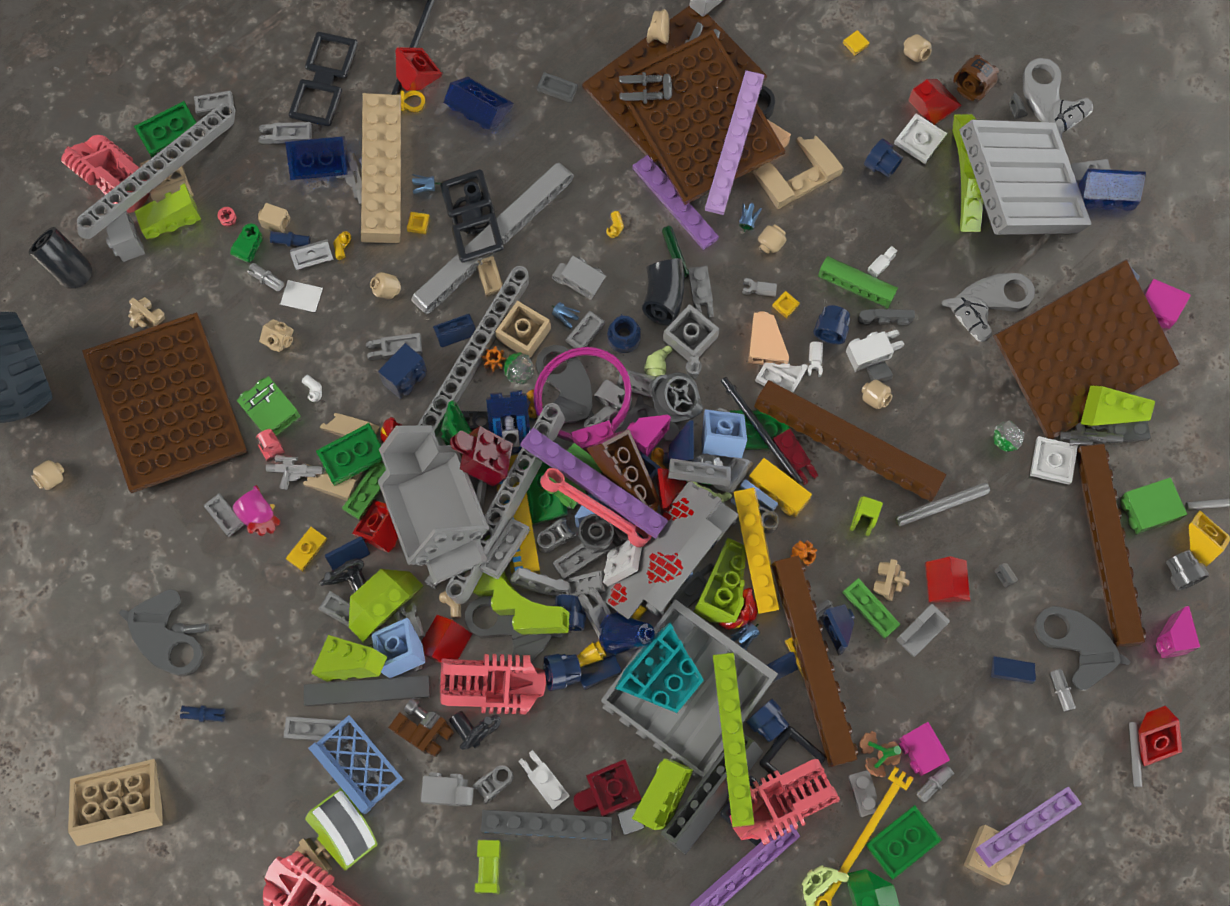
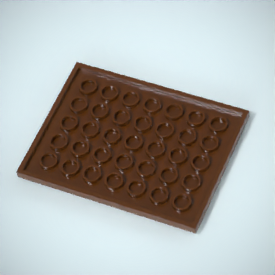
[582,6,767,163]
[613,30,785,205]
[993,260,1180,439]
[82,312,247,493]

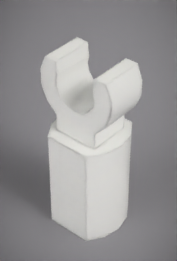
[867,246,897,278]
[807,342,823,377]

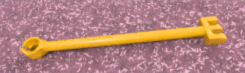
[815,766,914,906]

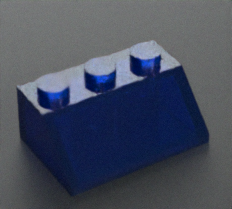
[443,77,514,130]
[285,136,348,180]
[1078,169,1146,211]

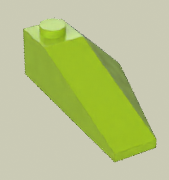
[693,537,746,623]

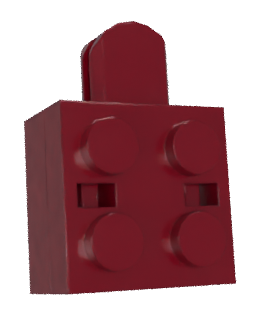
[450,426,513,486]
[573,759,642,817]

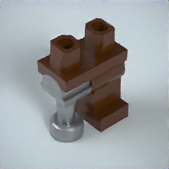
[388,697,454,757]

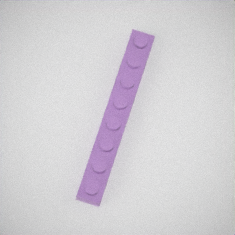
[705,71,764,215]

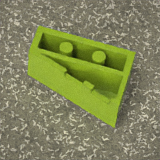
[134,183,201,239]
[1081,386,1155,426]
[311,635,387,682]
[631,758,693,830]

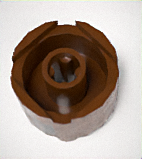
[953,55,999,101]

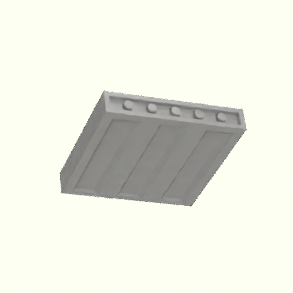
[959,120,1092,235]
[601,599,778,779]

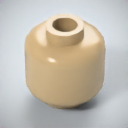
[904,34,932,63]
[758,224,786,254]
[370,272,401,300]
[861,380,892,409]
[31,460,64,490]

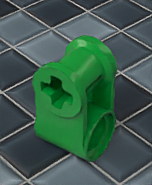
[230,223,263,263]

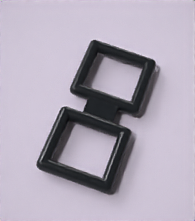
[288,32,358,127]
[440,169,504,263]
[720,726,826,846]

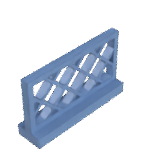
[308,715,404,815]

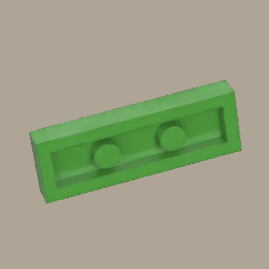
[342,462,386,521]
[842,578,901,639]

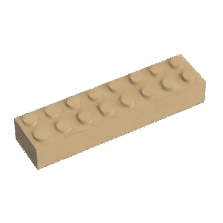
[361,93,401,243]

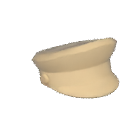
[647,9,669,44]

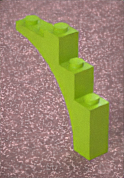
[952,114,984,232]
[473,535,570,635]

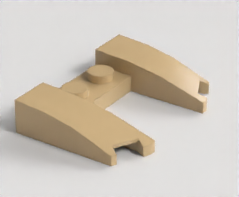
[753,136,843,209]
[303,413,381,501]

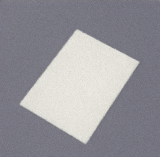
[280,280,323,312]

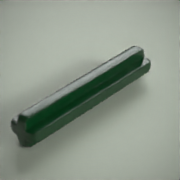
[662,226,689,278]

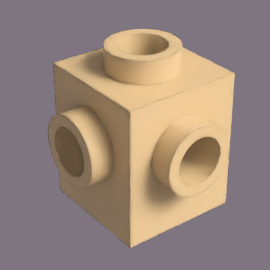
[259,319,294,352]

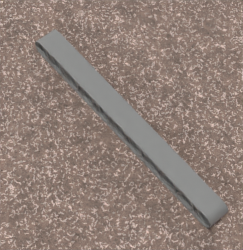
[77,102,235,239]
[411,163,574,314]
[417,266,529,437]
[446,403,565,604]

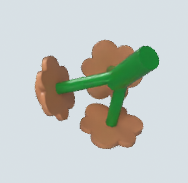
[859,731,902,778]

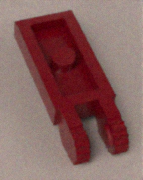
[773,428,818,485]

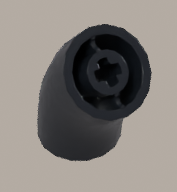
[29,227,92,289]
[642,258,684,326]

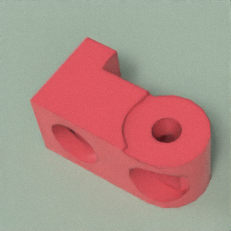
[256,429,285,462]

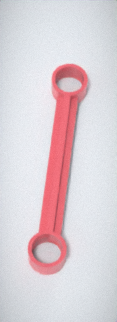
[540,468,652,547]

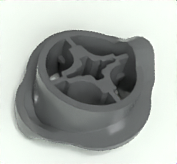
[649,372,704,422]

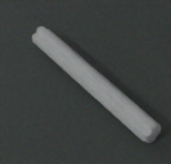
[895,483,990,526]

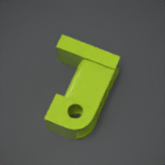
[850,496,883,536]
[475,840,501,894]

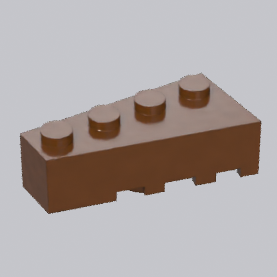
[586,429,661,509]

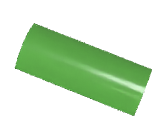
[818,256,898,308]

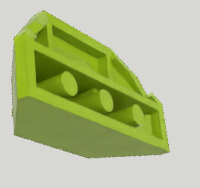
[349,569,424,642]

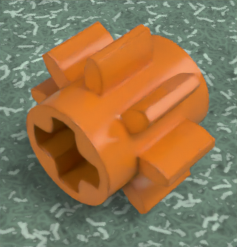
[482,346,507,372]
[791,540,817,566]

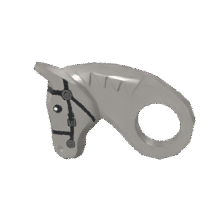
[1023,58,1093,139]
[942,273,1035,342]

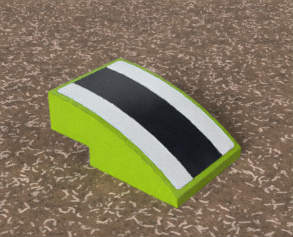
[305,788,378,871]

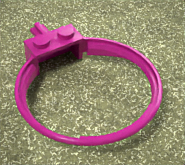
[534,347,631,454]

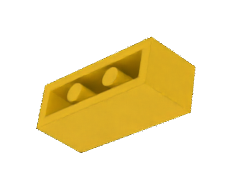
[748,458,812,518]

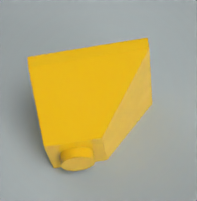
[1189,510,1230,567]

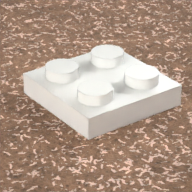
[894,114,947,164]
[1030,436,1078,485]
[602,540,642,587]

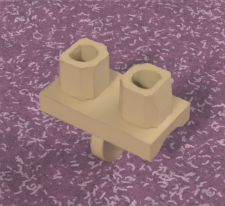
[128,297,164,328]
[873,559,910,601]
[294,838,332,872]

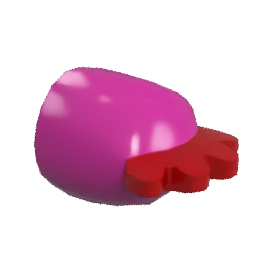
[233,485,280,536]

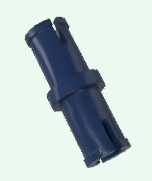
[270,231,311,247]
[180,705,225,722]

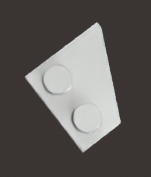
[755,363,808,393]

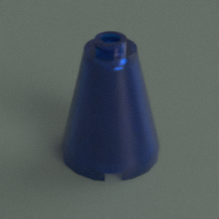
[599,613,655,655]

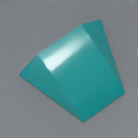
[615,623,704,713]

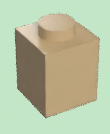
[258,203,291,233]

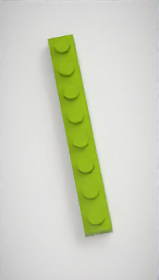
[713,653,754,828]

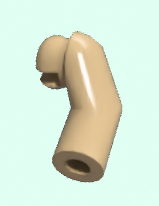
[439,591,461,619]

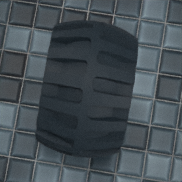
[0,312,53,423]

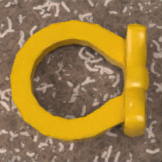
[401,90,425,112]

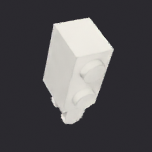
[846,330,904,372]

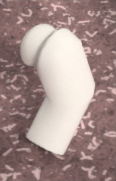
[302,375,322,402]

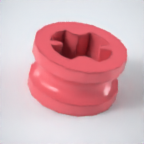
[217,207,237,226]

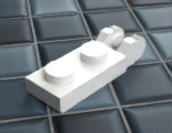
[518,750,570,810]

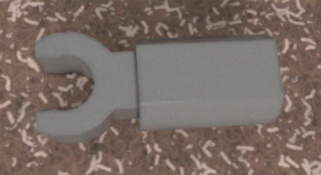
[742,278,777,297]
[401,603,425,639]

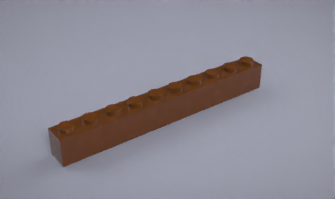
[754,380,947,502]
[1076,444,1146,648]
[771,555,858,767]

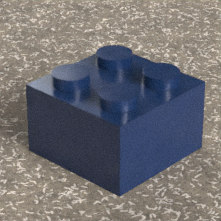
[378,343,427,399]

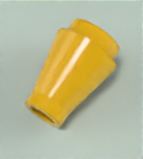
[576,641,607,668]

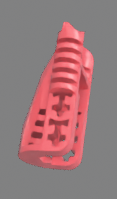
[61,135,150,213]
[440,654,546,715]
[729,759,840,845]
[263,851,361,906]

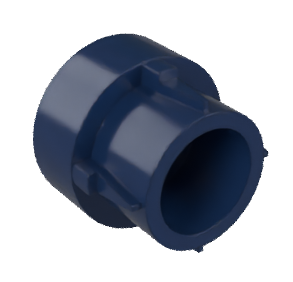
[864,138,903,178]
[813,305,851,344]
[607,314,641,353]
[553,594,586,631]
[543,653,581,691]
[746,698,790,742]

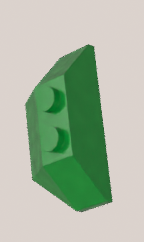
[441,401,472,458]
[847,869,900,906]

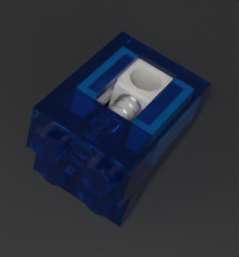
[486,390,531,453]

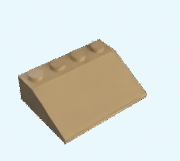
[68,759,163,846]

